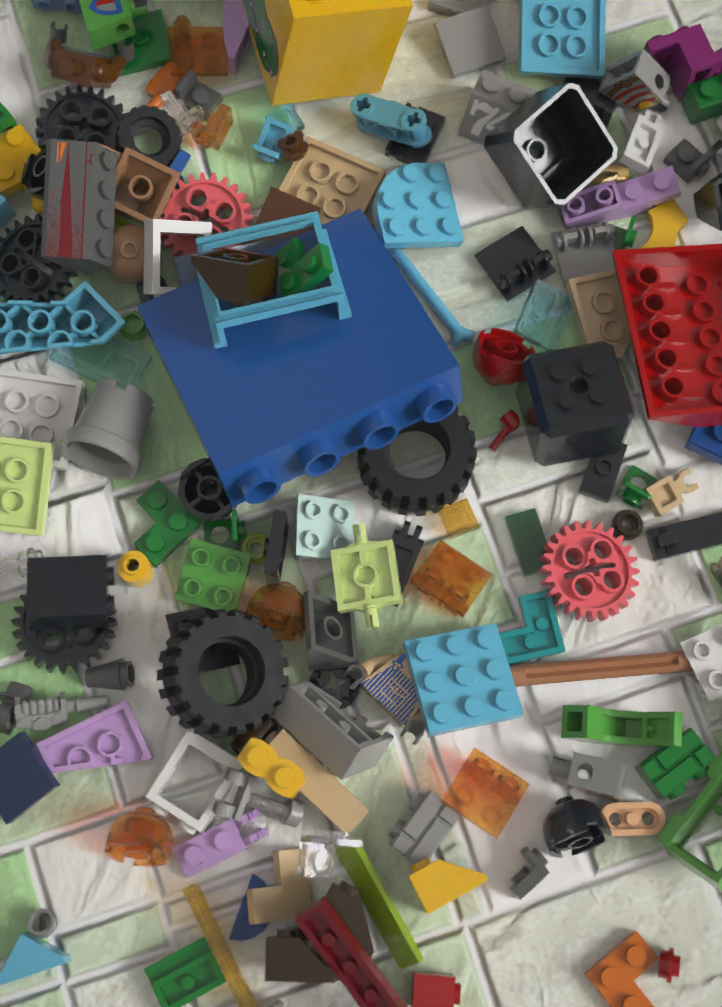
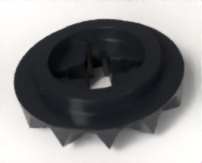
[309,668,360,709]

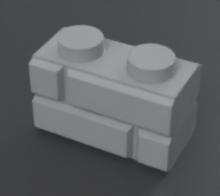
[388,790,461,864]

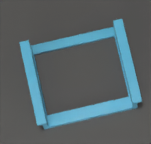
[195,211,352,349]

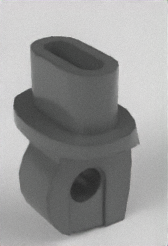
[0,681,33,735]

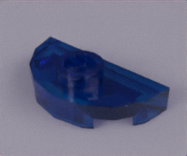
[229,873,270,941]

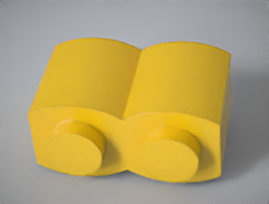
[237,738,307,799]

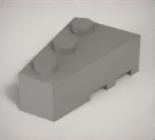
[272,681,394,780]

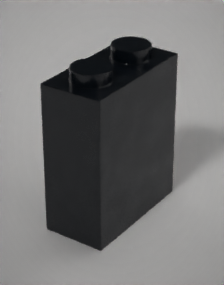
[26,555,115,630]

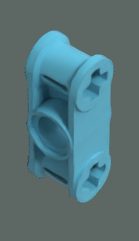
[350,93,432,148]

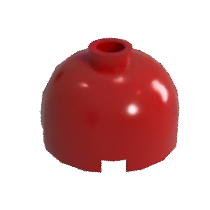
[472,328,535,386]

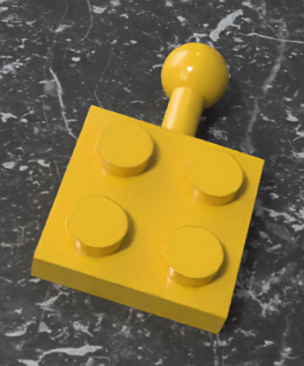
[0,124,44,215]

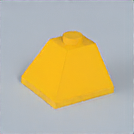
[407,857,488,914]

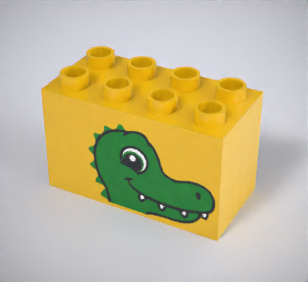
[242,0,413,106]

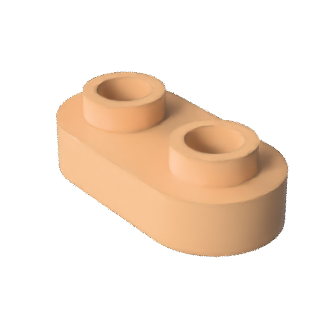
[601,802,666,836]

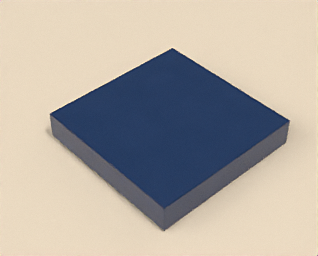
[0,731,60,825]

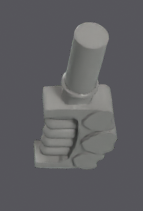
[14,692,108,731]

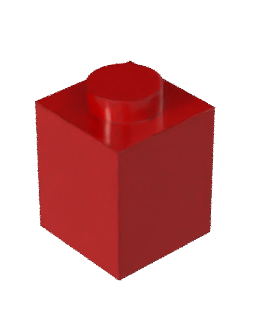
[411,971,461,1007]

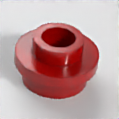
[658,947,681,983]

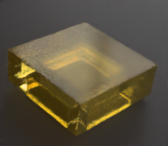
[438,498,479,540]

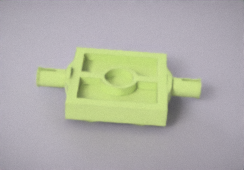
[330,523,403,630]

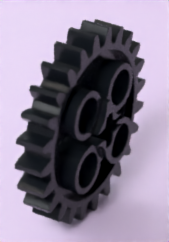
[35,84,126,151]
[0,214,79,303]
[11,594,118,675]

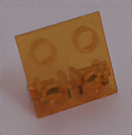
[167,15,228,76]
[410,540,492,618]
[441,747,529,839]

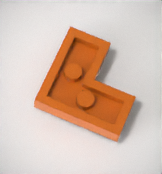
[584,930,659,1007]

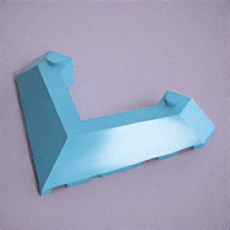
[0,194,127,354]

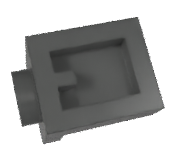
[175,69,222,122]
[663,138,714,184]
[509,846,550,900]

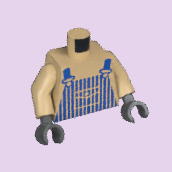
[341,652,425,745]

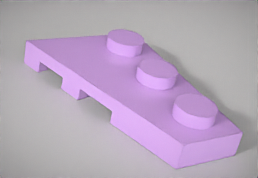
[37,700,154,773]

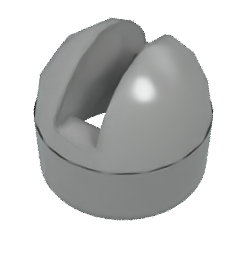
[27,908,56,939]

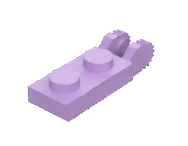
[173,809,269,879]

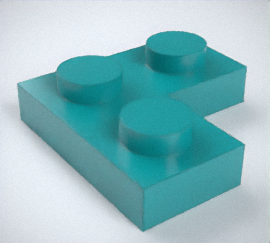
[499,590,566,665]

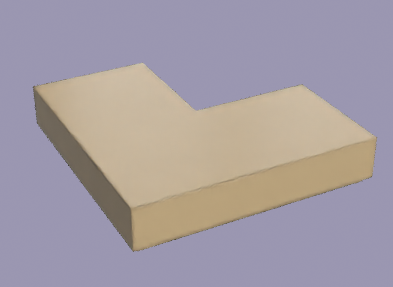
[246,848,312,924]

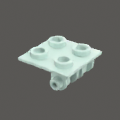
[295,494,354,561]

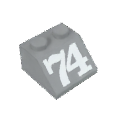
[458,70,536,145]

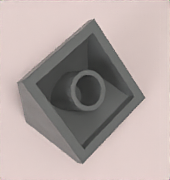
[303,590,359,671]

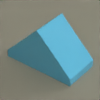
[0,932,71,985]

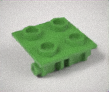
[174,538,252,612]

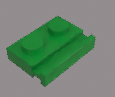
[144,936,228,1007]

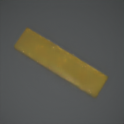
[182,883,257,1007]

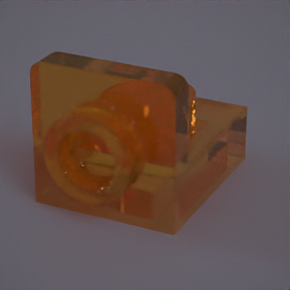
[190,103,233,151]

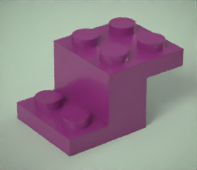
[644,24,722,103]

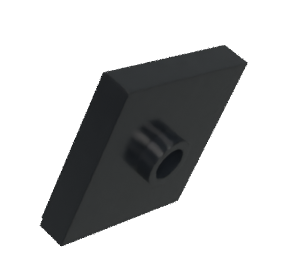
[263,509,289,586]

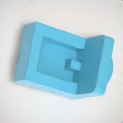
[251,116,296,163]

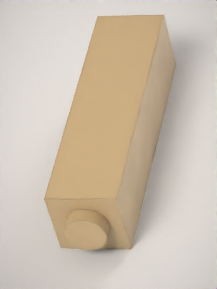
[264,729,370,836]

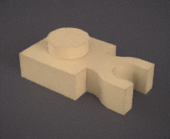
[642,468,699,517]

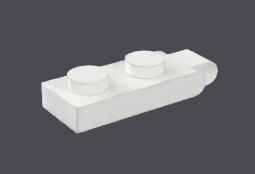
[618,109,664,175]

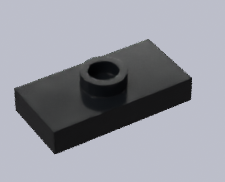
[578,444,628,503]

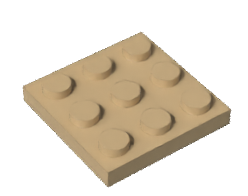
[279,136,386,229]

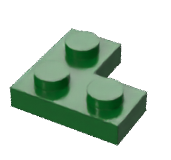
[274,237,333,297]
[134,480,202,568]

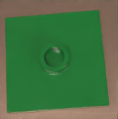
[112,9,176,76]

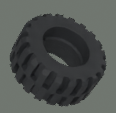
[357,407,477,516]
[157,609,289,738]

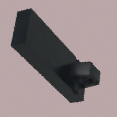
[645,512,722,562]

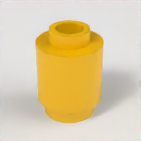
[117,551,154,588]

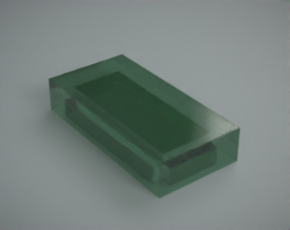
[504,508,547,577]

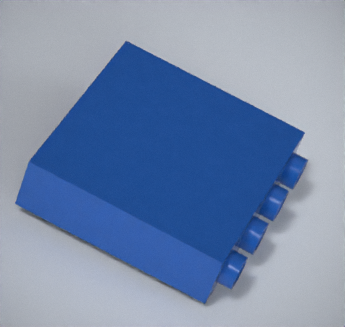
[137,209,463,507]

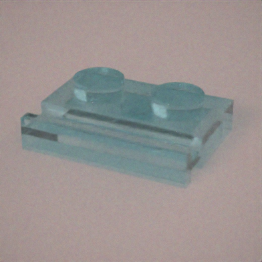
[513,279,572,351]

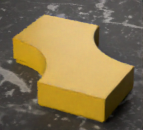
[640,199,689,248]

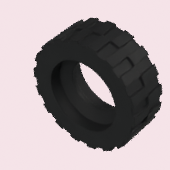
[115,105,182,167]

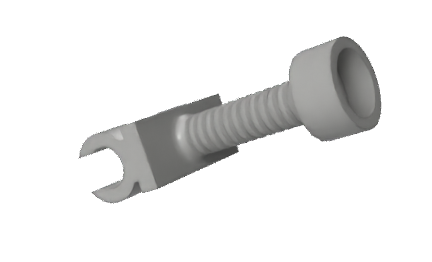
[212,767,304,828]

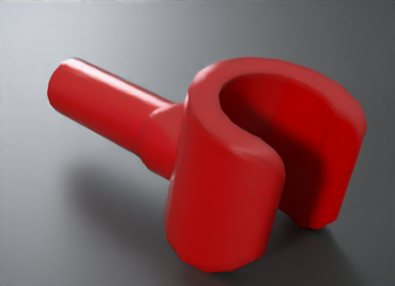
[489,409,520,451]

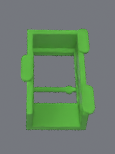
[659,751,722,892]

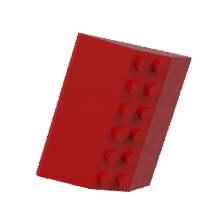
[612,244,722,427]

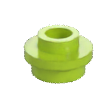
[240,533,266,564]

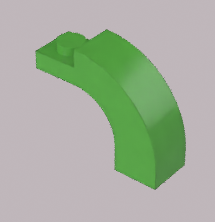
[561,705,683,748]

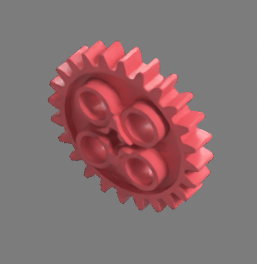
[160,172,253,257]
[538,520,640,623]

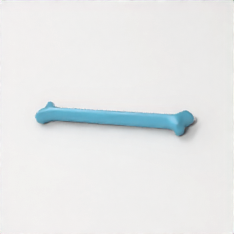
[386,248,474,347]

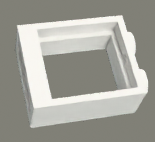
[143,219,212,298]
[145,729,244,835]

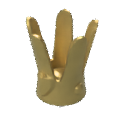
[589,163,633,184]

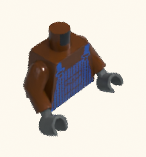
[43,22,135,88]

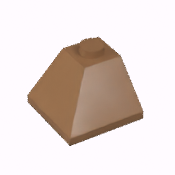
[115,147,181,224]

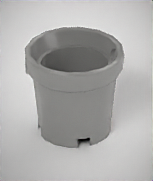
[60,379,154,480]

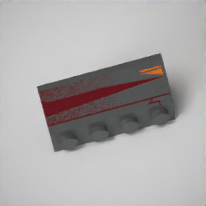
[41,138,117,275]

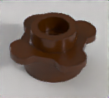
[277,130,309,162]

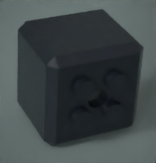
[484,83,618,209]
[516,341,634,467]

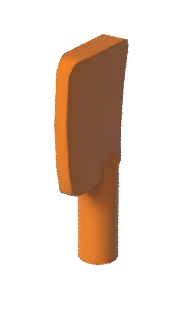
[145,62,186,109]

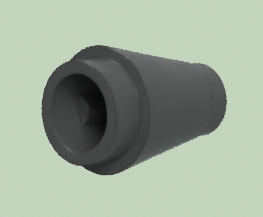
[85,658,135,690]

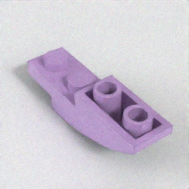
[560,166,681,226]

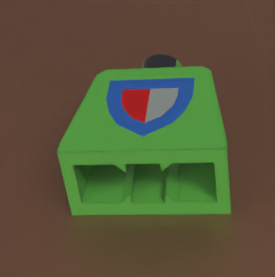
[79,0,148,51]

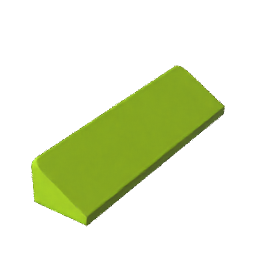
[336,838,424,969]

